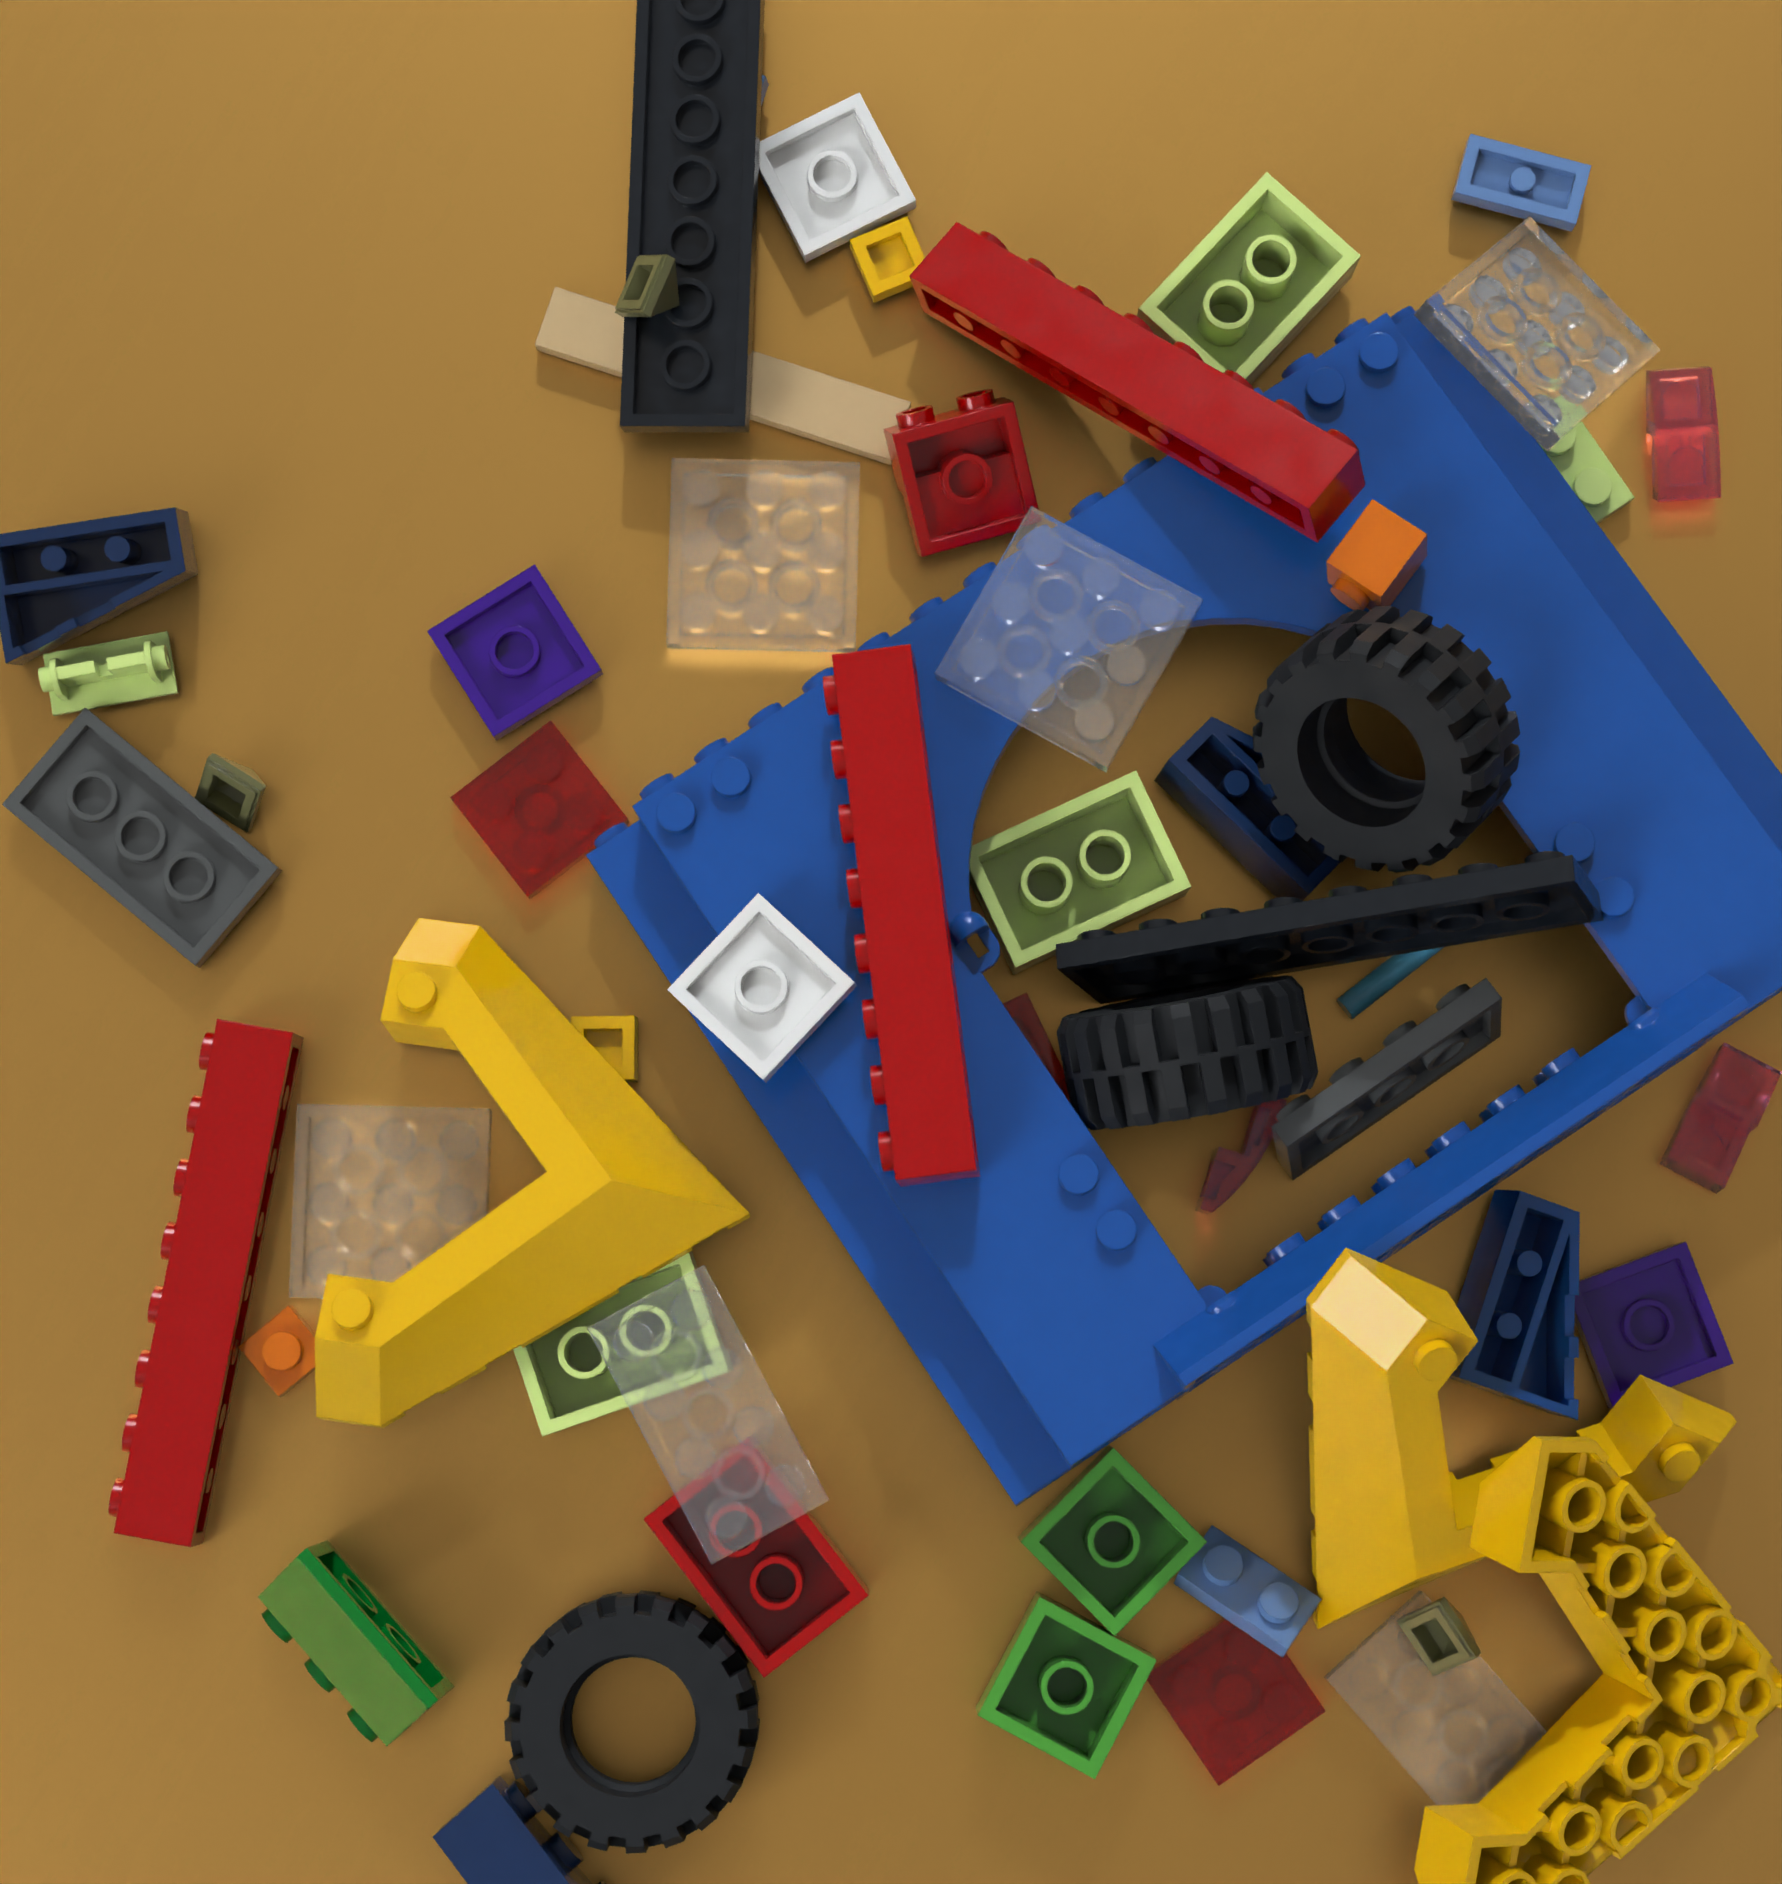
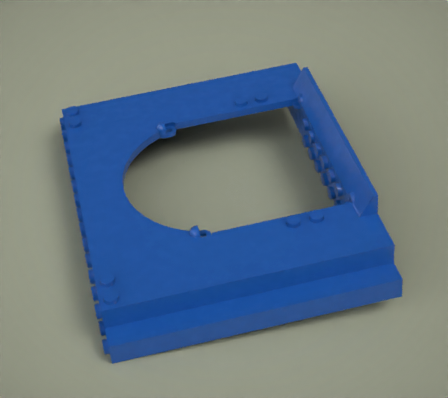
[586,300,1782,1506]

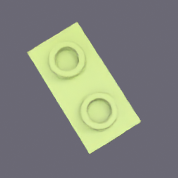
[38,631,179,716]

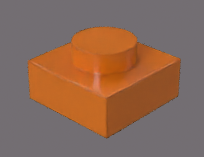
[239,1305,315,1397]

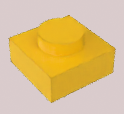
[849,216,925,303]
[571,1015,638,1082]

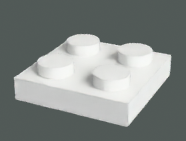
[759,92,916,263]
[667,893,857,1082]

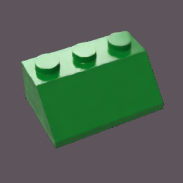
[258,1540,454,1746]

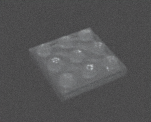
[1414,216,1661,452]
[666,458,860,652]
[935,506,1203,772]
[289,1104,492,1298]

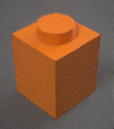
[1326,499,1427,610]

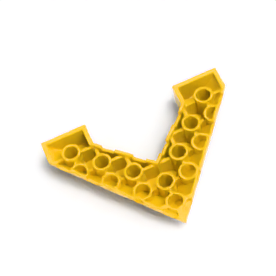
[314,918,751,1428]
[1306,1248,1737,1629]
[1414,1436,1782,1884]

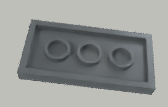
[2,708,282,968]
[1271,978,1502,1181]

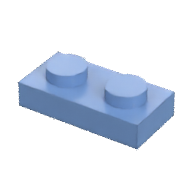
[1451,134,1592,232]
[1173,1525,1321,1658]

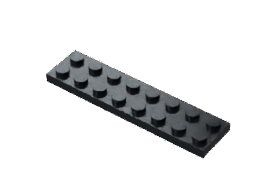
[620,0,765,432]
[1056,851,1604,1004]

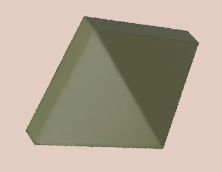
[615,254,680,317]
[195,753,266,832]
[1397,1597,1481,1676]

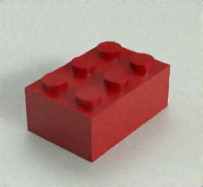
[644,1435,869,1678]

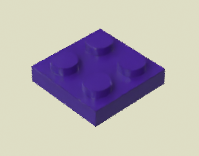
[427,564,603,741]
[1575,1242,1734,1409]

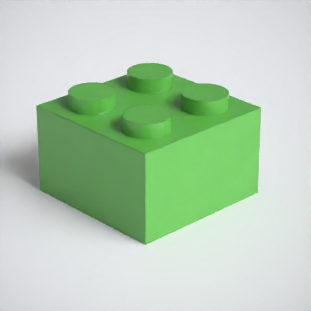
[1018,1445,1207,1636]
[976,1591,1157,1779]

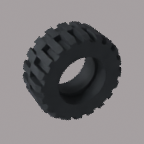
[1252,606,1520,873]
[1057,975,1318,1130]
[504,1590,760,1854]

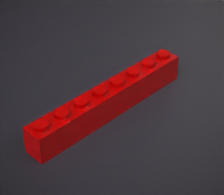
[909,222,1366,543]
[823,644,980,1187]
[108,1019,304,1547]

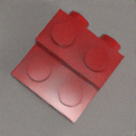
[883,389,1042,557]

